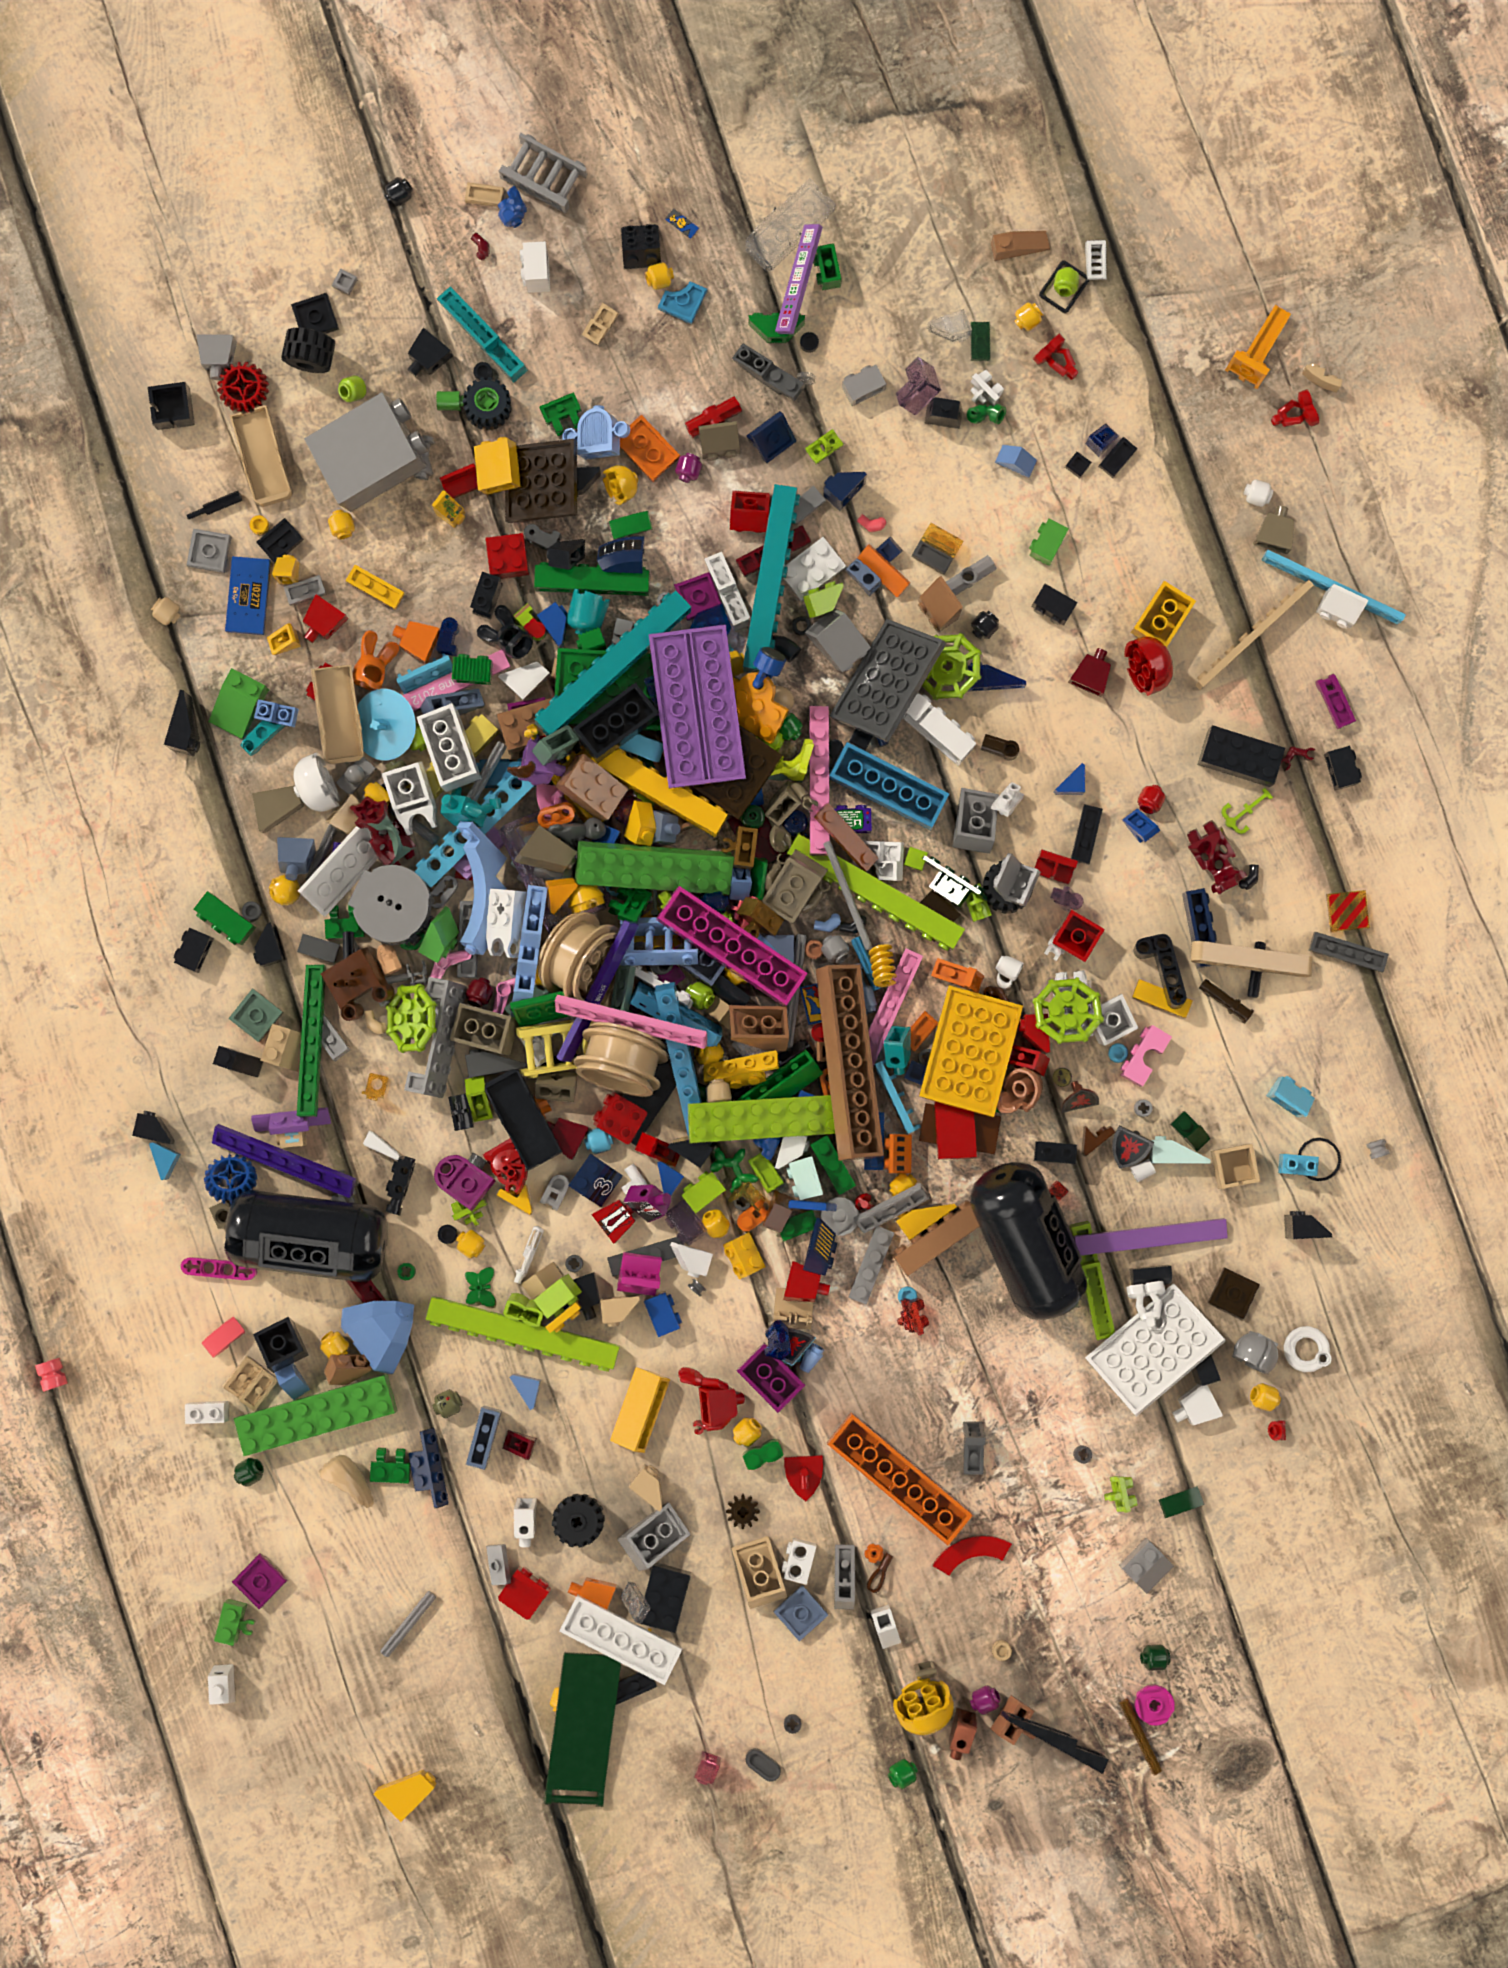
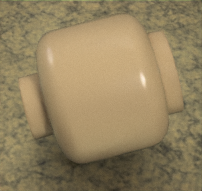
[151,597,181,626]
[705,1079,732,1102]

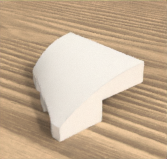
[498,662,551,701]
[864,841,904,881]

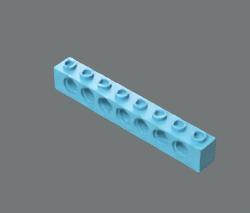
[415,763,534,888]

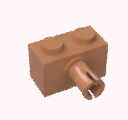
[990,1695,1035,1745]

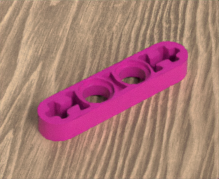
[180,1257,257,1280]

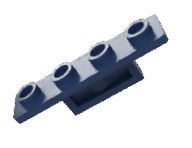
[408,1428,449,1508]

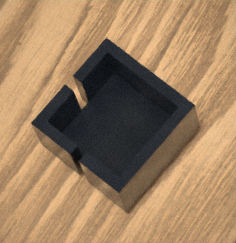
[148,382,195,430]

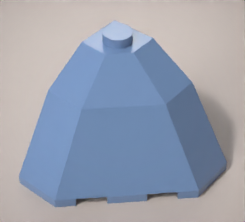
[341,1301,414,1374]

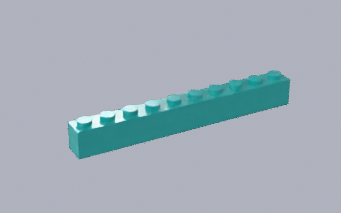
[743,484,800,673]
[534,590,691,736]

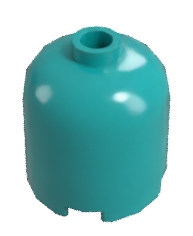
[567,589,611,635]

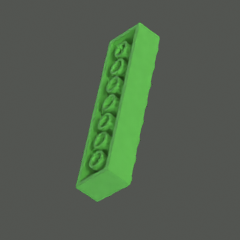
[575,841,734,895]
[234,1374,398,1456]

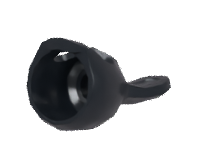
[477,605,533,659]

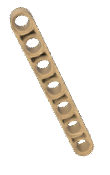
[1190,941,1313,977]

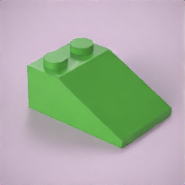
[208,668,269,740]

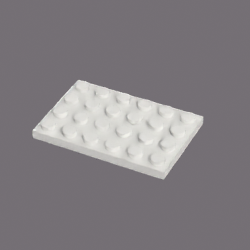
[1085,1283,1226,1417]

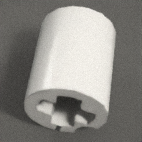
[1130,1159,1156,1182]

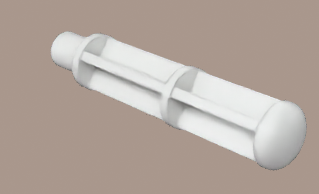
[514,1226,544,1284]

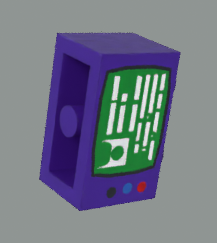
[835,805,872,833]

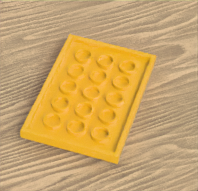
[919,985,1023,1117]

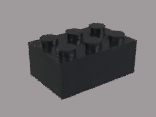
[638,1563,691,1633]

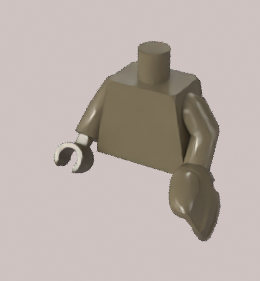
[765,781,818,853]

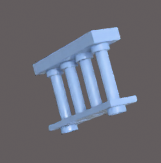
[620,917,698,966]

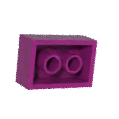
[737,1342,806,1413]

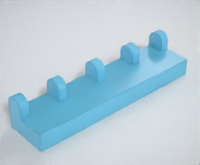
[874,1060,921,1134]

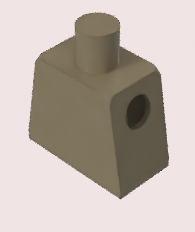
[1253,505,1294,554]

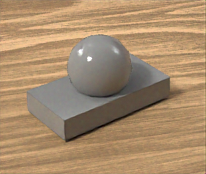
[336,757,377,794]

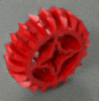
[217,361,269,413]

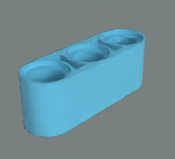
[619,733,664,762]

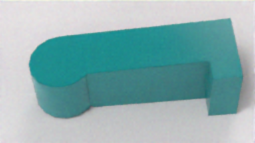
[240,720,285,756]

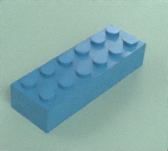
[829,742,949,831]

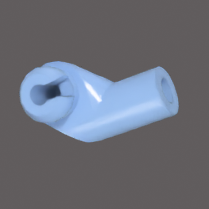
[814,913,841,932]

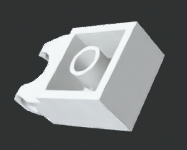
[382,761,438,836]
[486,888,527,958]

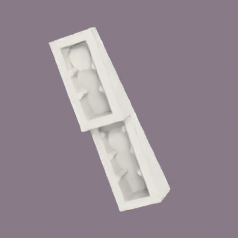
[704,552,751,631]

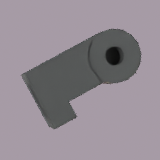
[524,524,562,551]

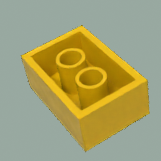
[1130,581,1196,647]

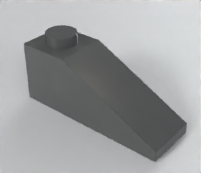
[465,1049,528,1078]

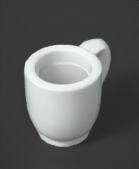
[995,956,1024,990]

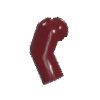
[471,232,489,260]

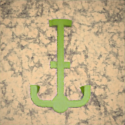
[1221,787,1273,834]

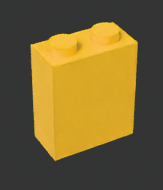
[474,437,521,495]

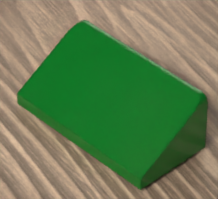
[750,857,768,900]

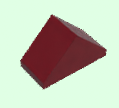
[502,1430,537,1460]

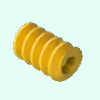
[869,944,897,987]

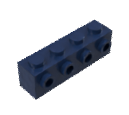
[1182,888,1217,969]

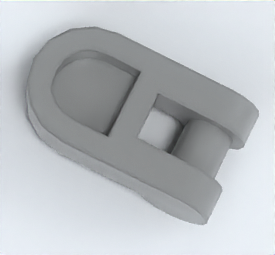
[540,1175,569,1211]

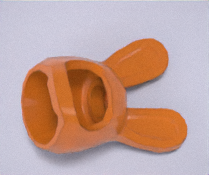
[352,630,399,691]

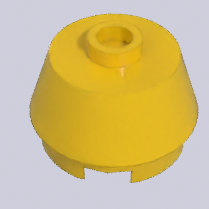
[568,884,605,914]

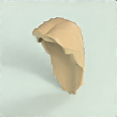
[319,1455,374,1508]

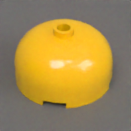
[893,1678,954,1735]

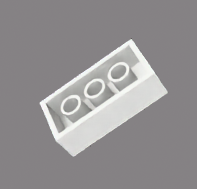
[417,703,482,792]

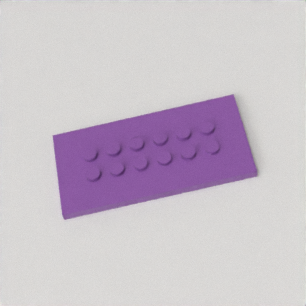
[649,625,746,789]

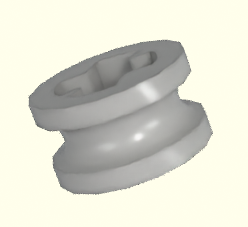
[1134,1099,1153,1117]

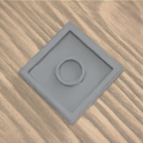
[186,529,232,573]

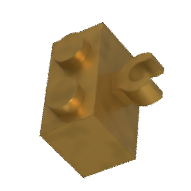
[721,826,758,870]
[737,897,784,938]

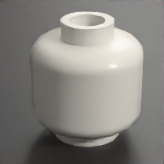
[1244,479,1273,507]

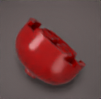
[1124,637,1173,696]

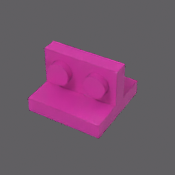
[617,1252,662,1296]

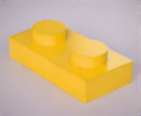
[546,1302,582,1333]

